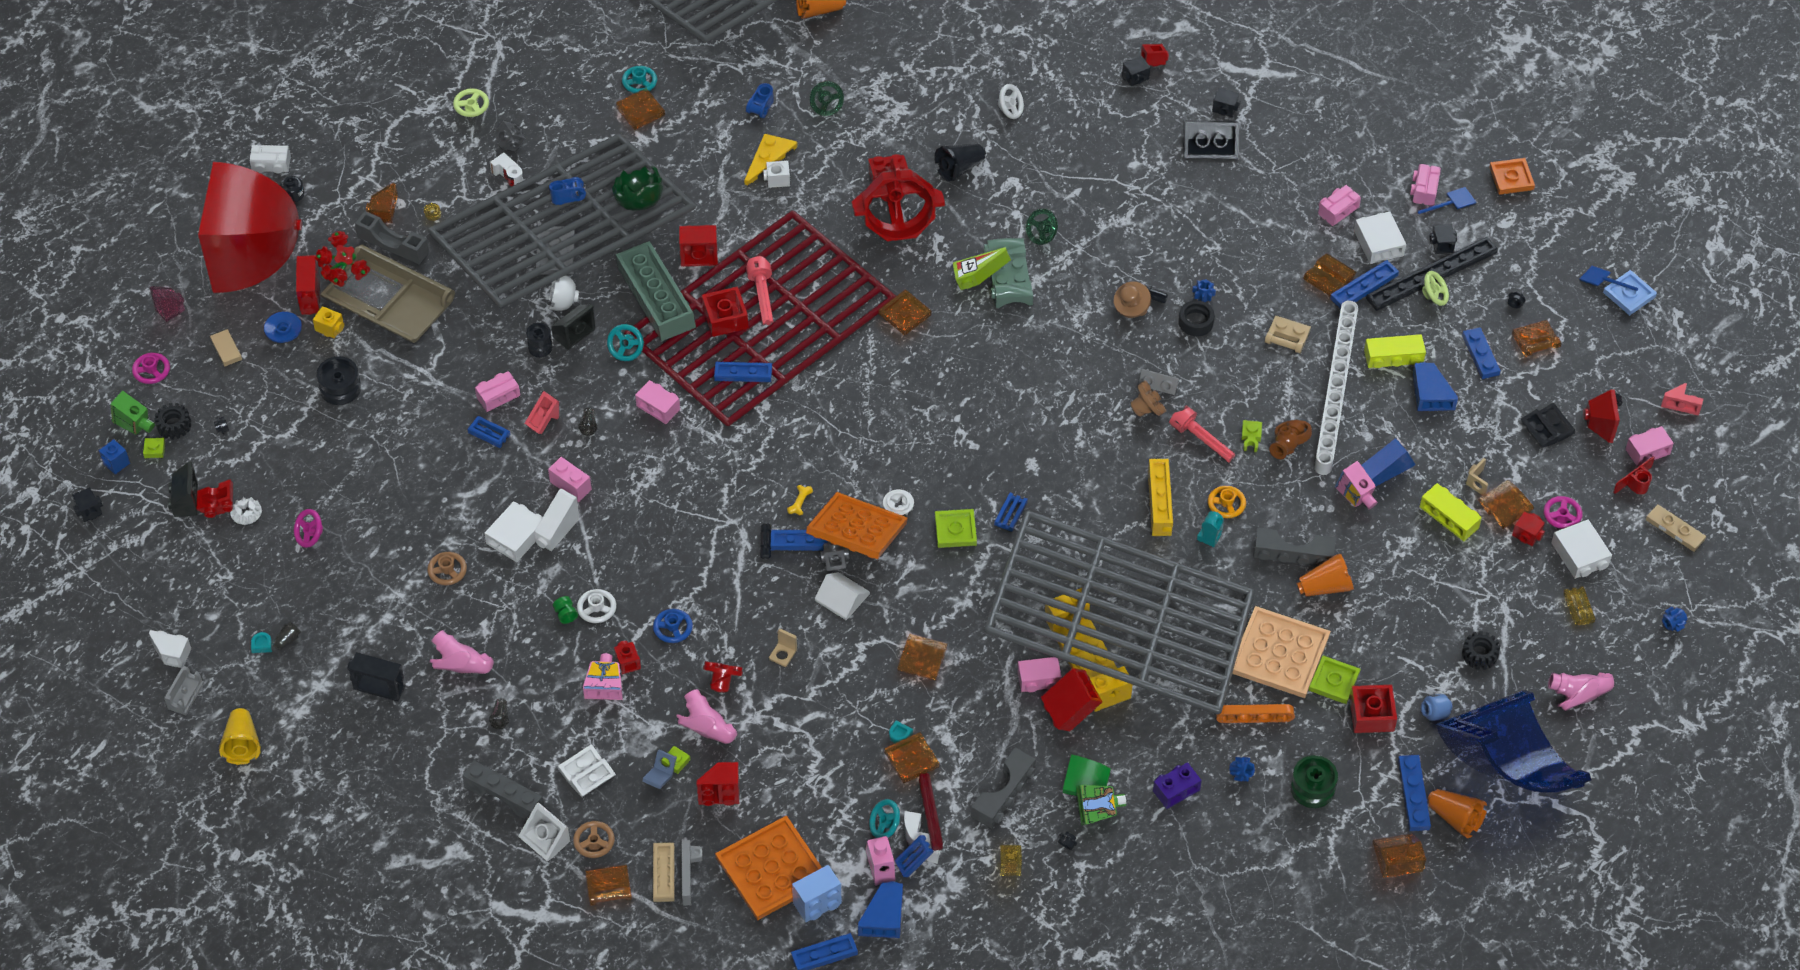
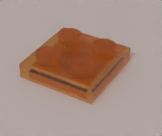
[616,88,665,130]
[879,289,932,336]
[884,732,940,784]

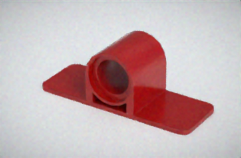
[1613,456,1655,494]

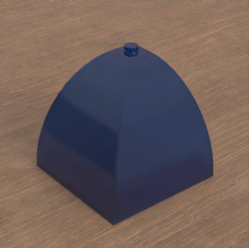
[1435,690,1592,793]

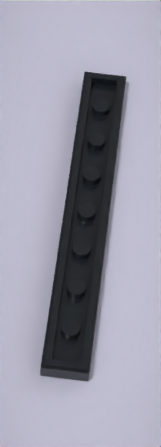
[1366,237,1498,311]

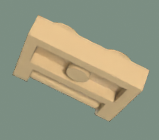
[1265,316,1311,354]

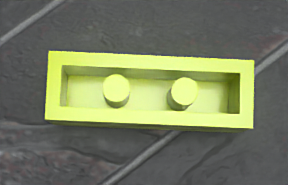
[1364,334,1426,368]
[1420,483,1482,541]

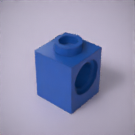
[99,439,130,474]

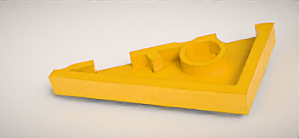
[744,134,798,185]

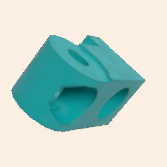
[1197,511,1224,547]

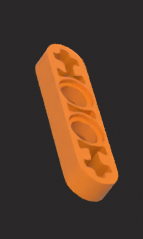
[1216,704,1295,723]

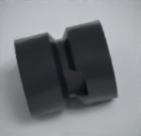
[526,322,553,358]

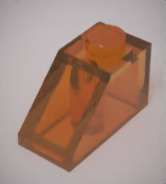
[366,183,398,223]

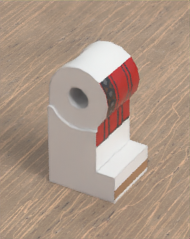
[490,153,523,186]

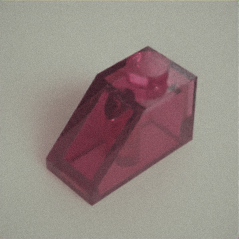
[150,286,185,322]

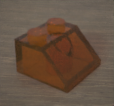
[1373,834,1426,878]

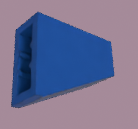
[1412,362,1458,411]
[1361,438,1416,486]
[858,881,903,938]

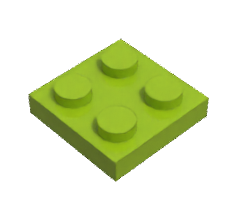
[935,509,977,548]
[1309,655,1361,705]

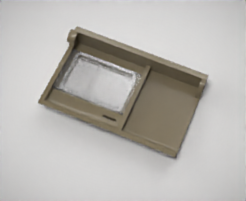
[320,245,455,343]

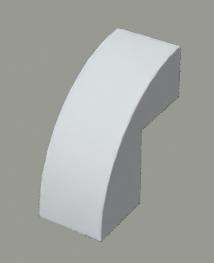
[904,811,941,864]

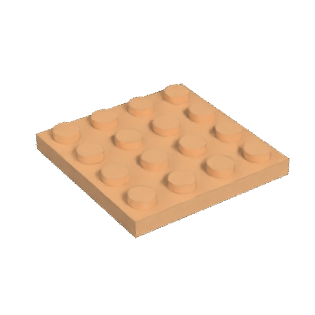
[1232,606,1331,698]

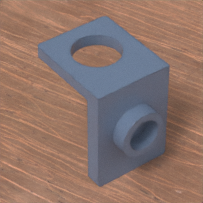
[642,750,677,789]

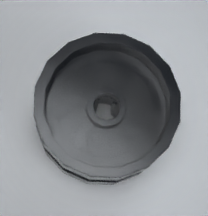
[316,356,361,405]

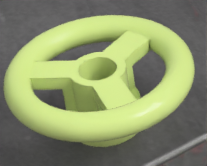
[453,89,489,117]
[1422,271,1449,306]

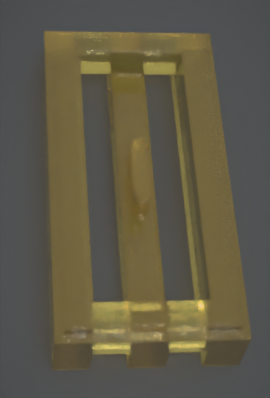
[1564,586,1595,626]

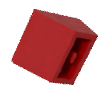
[697,762,740,806]

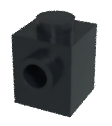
[1121,56,1151,86]
[1212,88,1241,118]
[1429,224,1457,254]
[72,487,103,522]

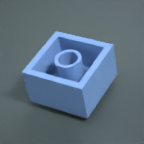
[792,865,842,923]

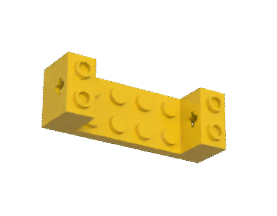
[1045,588,1133,712]

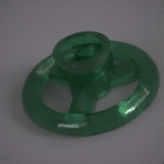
[809,81,844,116]
[1026,208,1058,245]

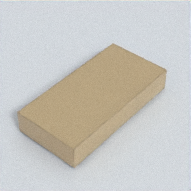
[210,329,242,367]

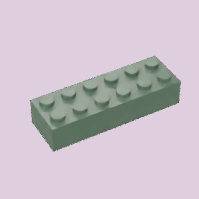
[616,241,696,341]

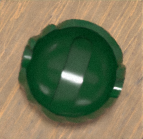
[612,166,663,211]

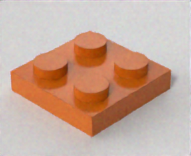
[1489,158,1535,195]

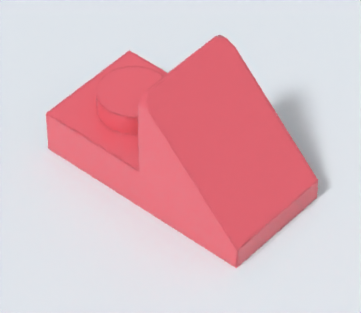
[1661,383,1703,416]
[524,391,559,434]

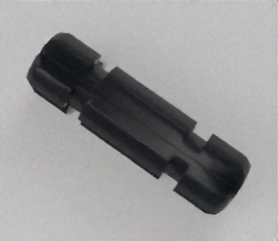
[760,523,772,559]

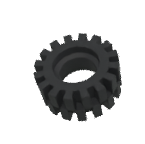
[154,403,191,440]
[1462,631,1500,670]

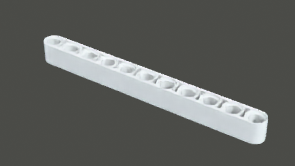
[1315,301,1358,475]

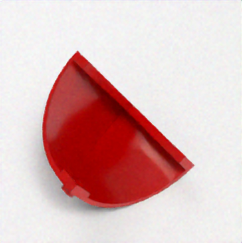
[198,162,302,293]

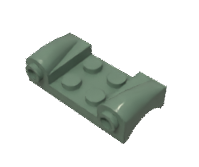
[984,238,1033,308]

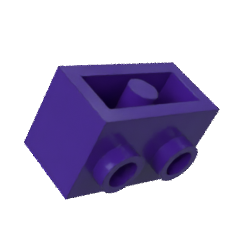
[1153,762,1202,809]

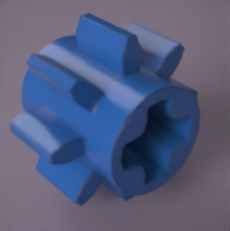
[1192,279,1216,302]
[1662,607,1687,632]
[1229,757,1255,782]

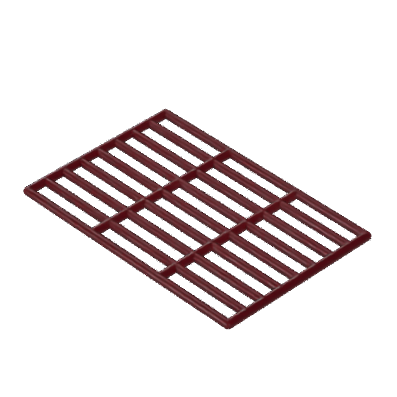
[624,210,897,426]

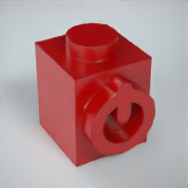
[1512,511,1545,547]

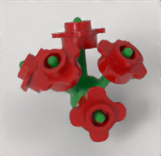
[316,231,370,287]

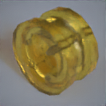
[424,203,441,221]

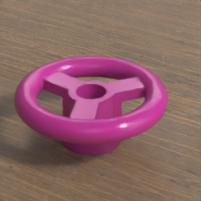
[132,353,170,384]
[1544,496,1583,529]
[294,509,323,548]

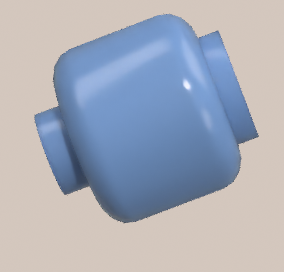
[1421,694,1452,721]

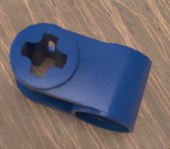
[746,83,774,118]
[549,177,586,205]

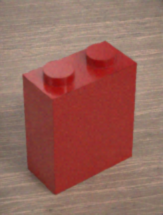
[296,255,320,315]
[1041,668,1103,732]

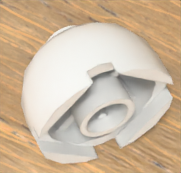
[548,275,579,311]

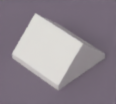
[815,572,870,620]
[518,803,570,861]

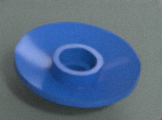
[264,312,302,343]

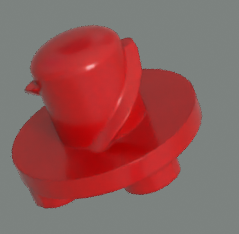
[703,661,743,693]

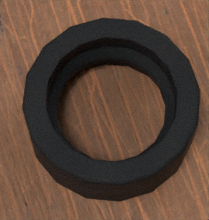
[1179,300,1215,337]

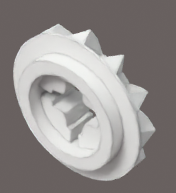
[883,489,914,515]
[230,497,262,525]

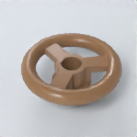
[427,552,467,585]
[573,821,615,858]

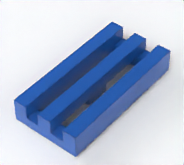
[468,416,511,448]
[994,493,1028,532]
[895,835,934,877]

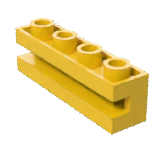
[1148,459,1173,536]

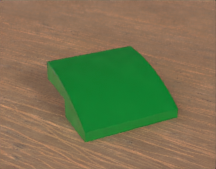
[1063,754,1111,796]

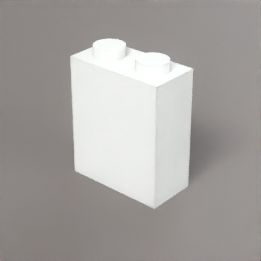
[1354,212,1406,264]
[485,501,543,562]
[1551,519,1612,579]

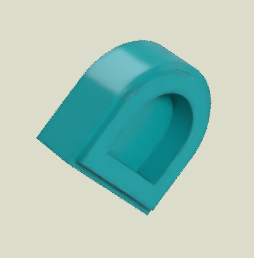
[251,632,272,653]
[889,720,913,744]

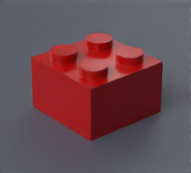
[679,225,718,267]
[702,286,749,337]
[1349,685,1397,733]

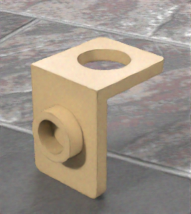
[1466,458,1488,496]
[769,629,797,667]

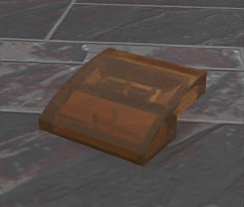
[1303,253,1356,296]
[1478,480,1534,529]
[897,634,948,681]

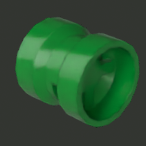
[553,596,578,624]

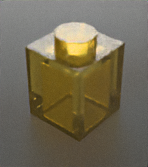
[1000,845,1022,876]

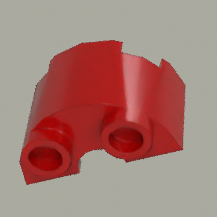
[197,479,233,518]

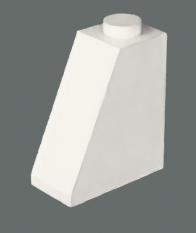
[534,489,579,551]

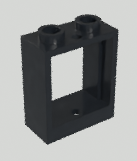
[347,652,406,702]

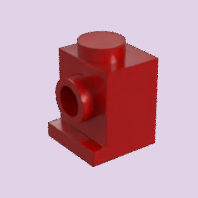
[1140,44,1169,67]
[614,641,641,675]

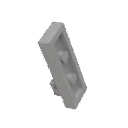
[682,840,702,906]

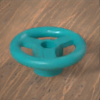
[622,66,657,94]
[607,324,644,361]
[869,799,900,838]

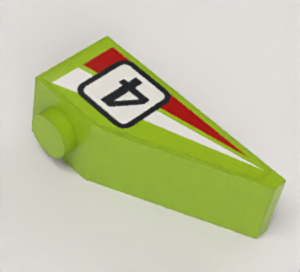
[953,247,1011,290]

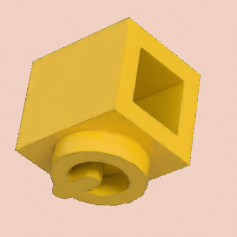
[313,306,344,339]

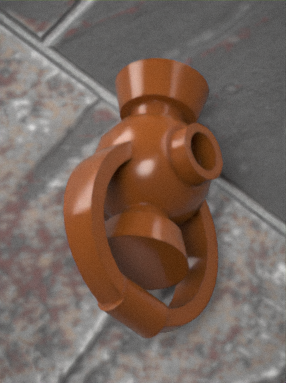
[1269,420,1312,459]

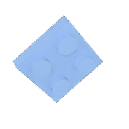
[1603,270,1657,316]

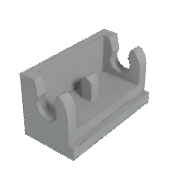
[164,666,204,715]

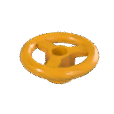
[1208,486,1246,518]

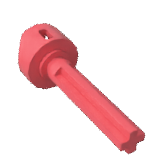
[746,256,774,325]
[1169,405,1235,463]

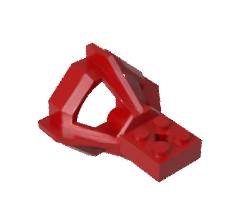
[852,154,945,241]

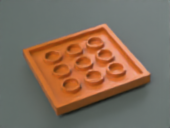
[806,492,908,559]
[715,815,822,921]

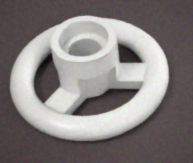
[998,84,1024,119]
[577,589,616,623]

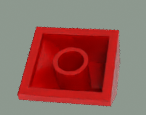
[1583,389,1620,443]

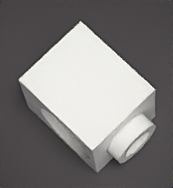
[763,161,790,188]

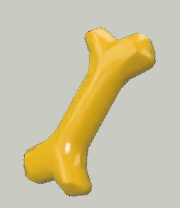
[787,485,813,516]

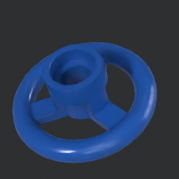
[653,609,693,643]

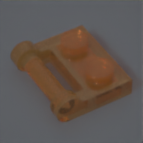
[1512,320,1561,357]
[585,865,632,906]

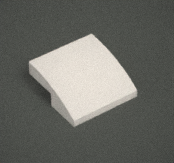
[558,744,616,797]

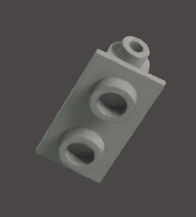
[1139,369,1180,395]

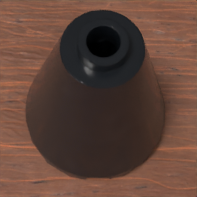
[934,143,986,181]

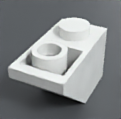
[149,630,191,668]

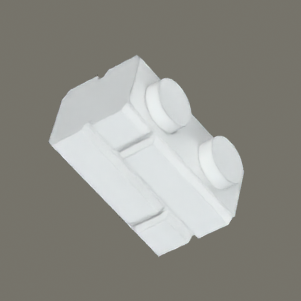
[250,145,291,173]

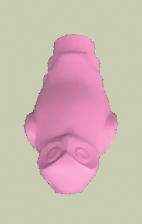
[430,630,494,674]
[1548,673,1614,711]
[677,689,737,744]

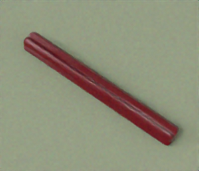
[919,773,943,851]

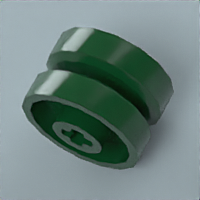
[1290,755,1338,809]

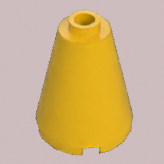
[219,708,261,765]

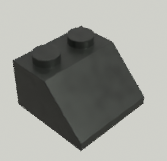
[552,304,596,350]
[168,462,198,517]

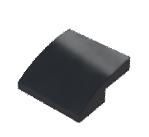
[1521,402,1576,448]

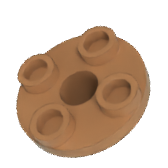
[1114,282,1151,318]
[1131,380,1166,417]

